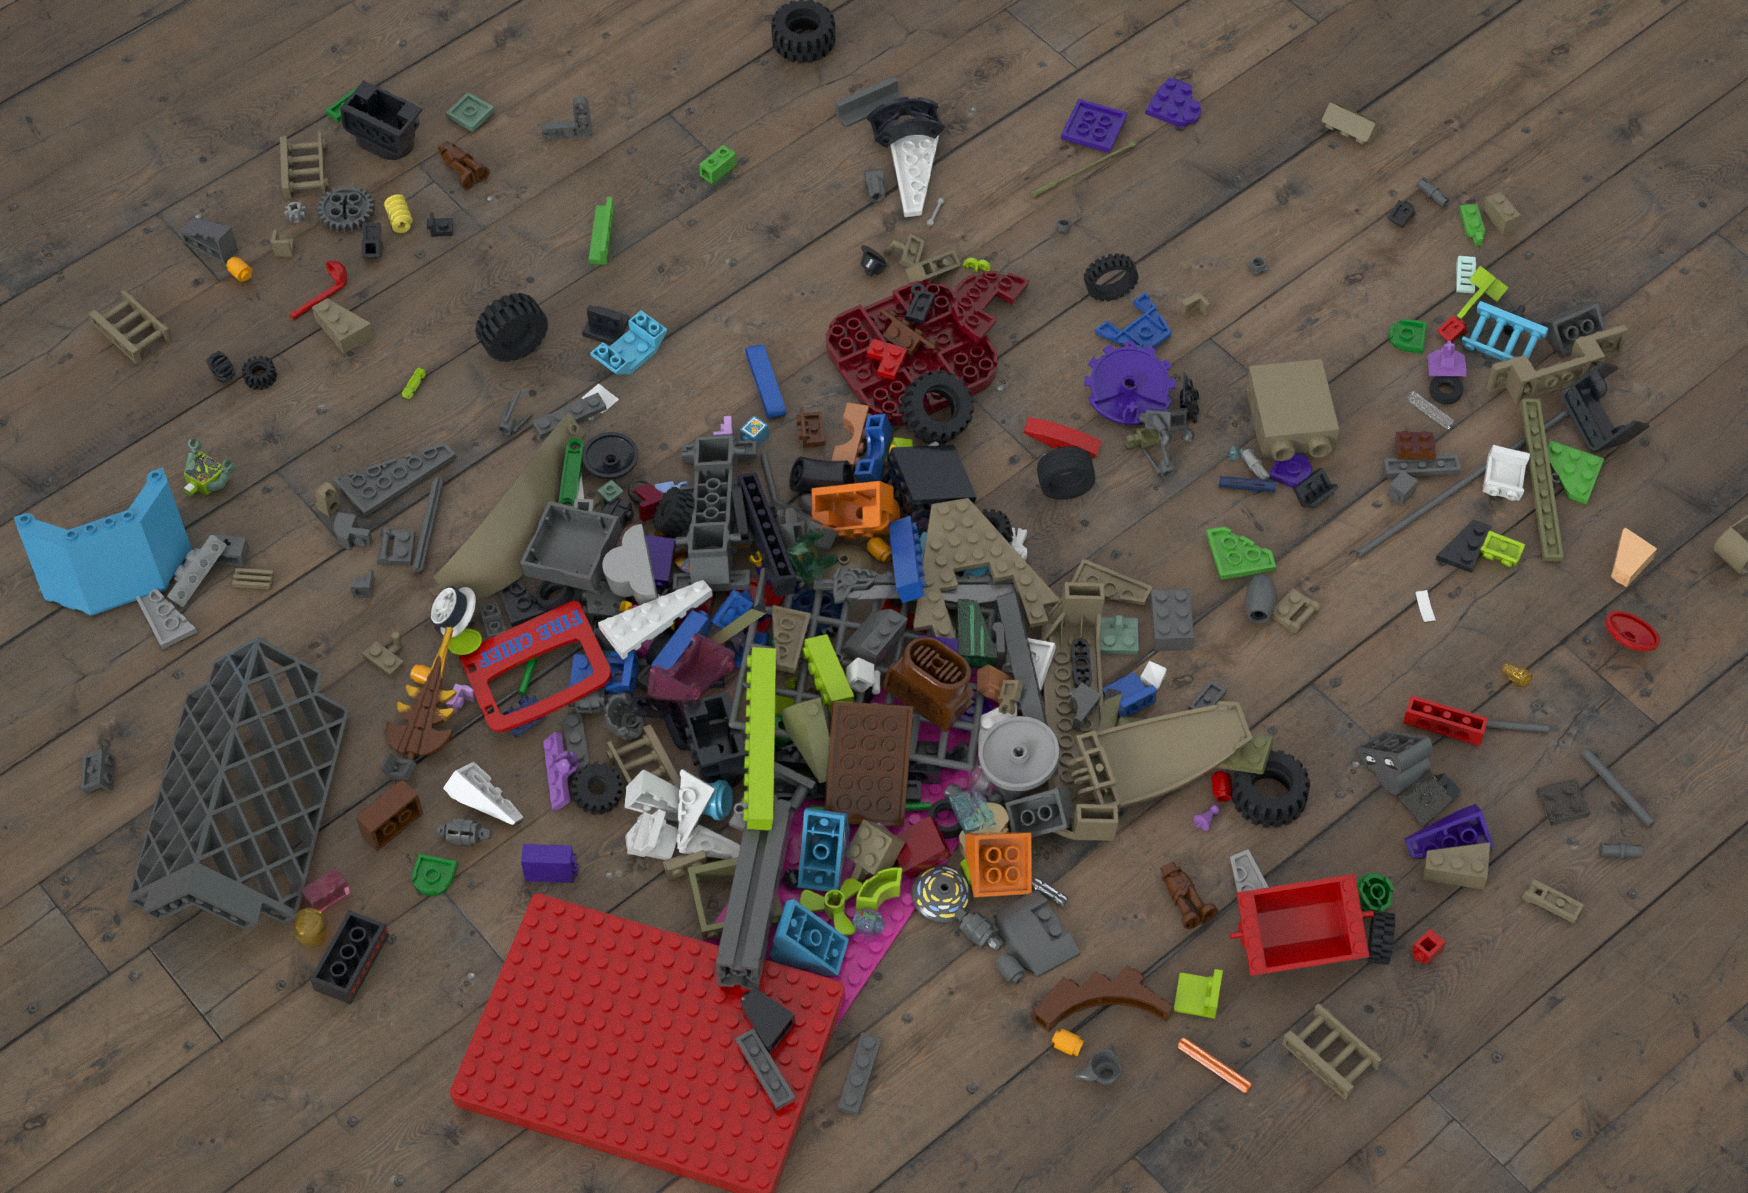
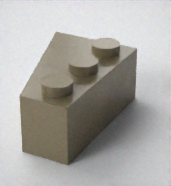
[312,299,374,354]
[1422,843,1490,889]

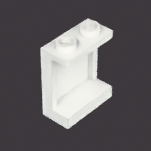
[1482,445,1530,501]

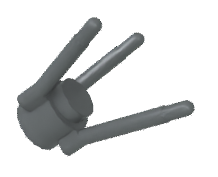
[498,389,532,435]
[1143,433,1177,478]

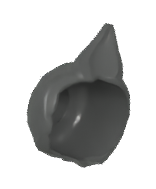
[1074,1045,1123,1085]

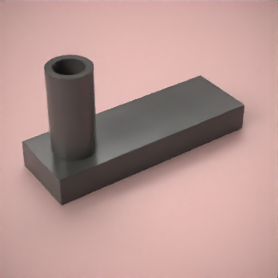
[774,761,818,811]

